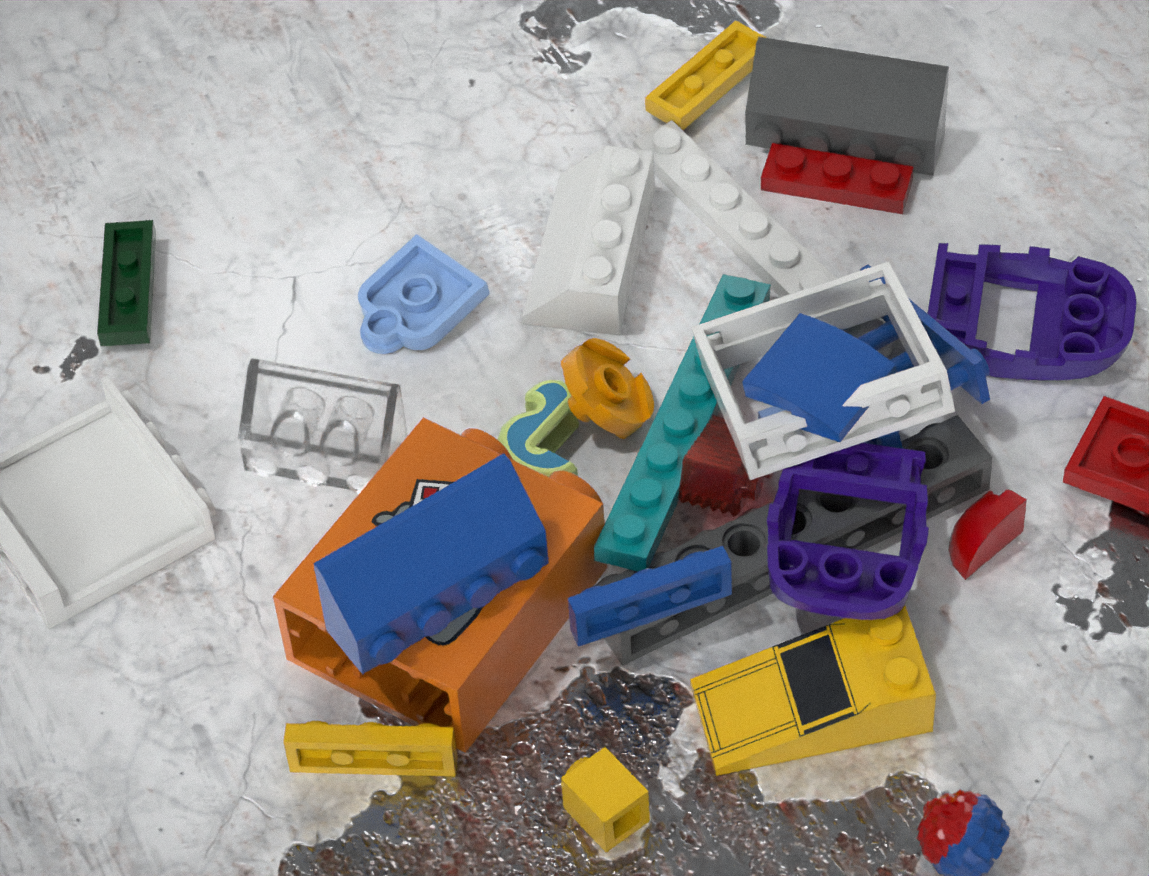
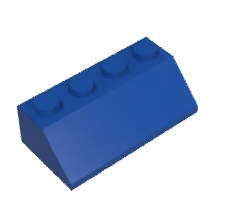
[313,453,549,674]

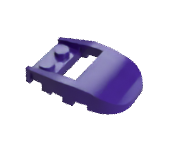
[927,243,1137,381]
[767,443,929,620]

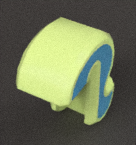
[497,380,579,477]

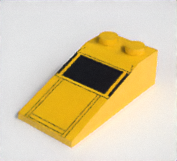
[690,605,936,776]

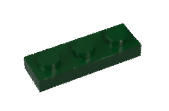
[97,220,156,347]

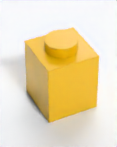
[561,747,650,852]

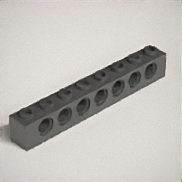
[592,415,993,666]

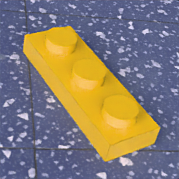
[645,20,767,130]
[283,721,458,777]

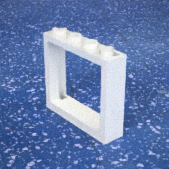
[691,261,955,480]

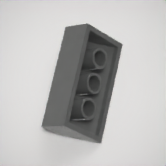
[745,37,949,176]

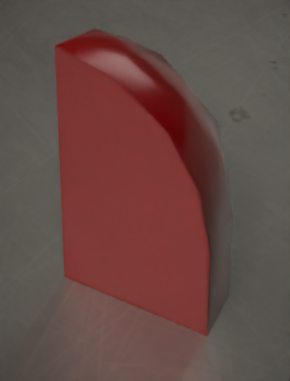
[948,489,1027,580]

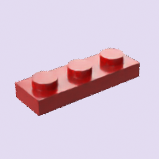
[761,143,914,215]

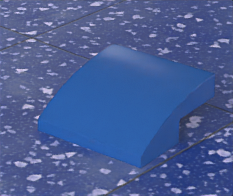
[742,313,897,442]

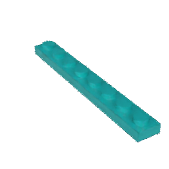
[594,274,771,572]

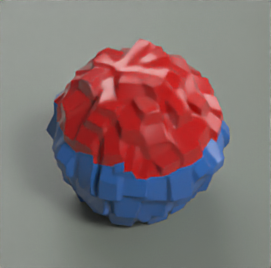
[917,789,1010,876]

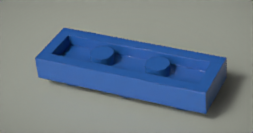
[568,546,732,647]

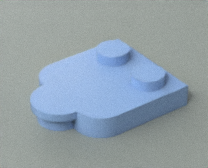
[358,234,490,354]

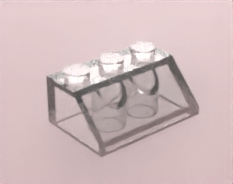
[238,358,408,494]

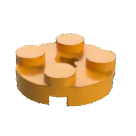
[561,338,654,439]

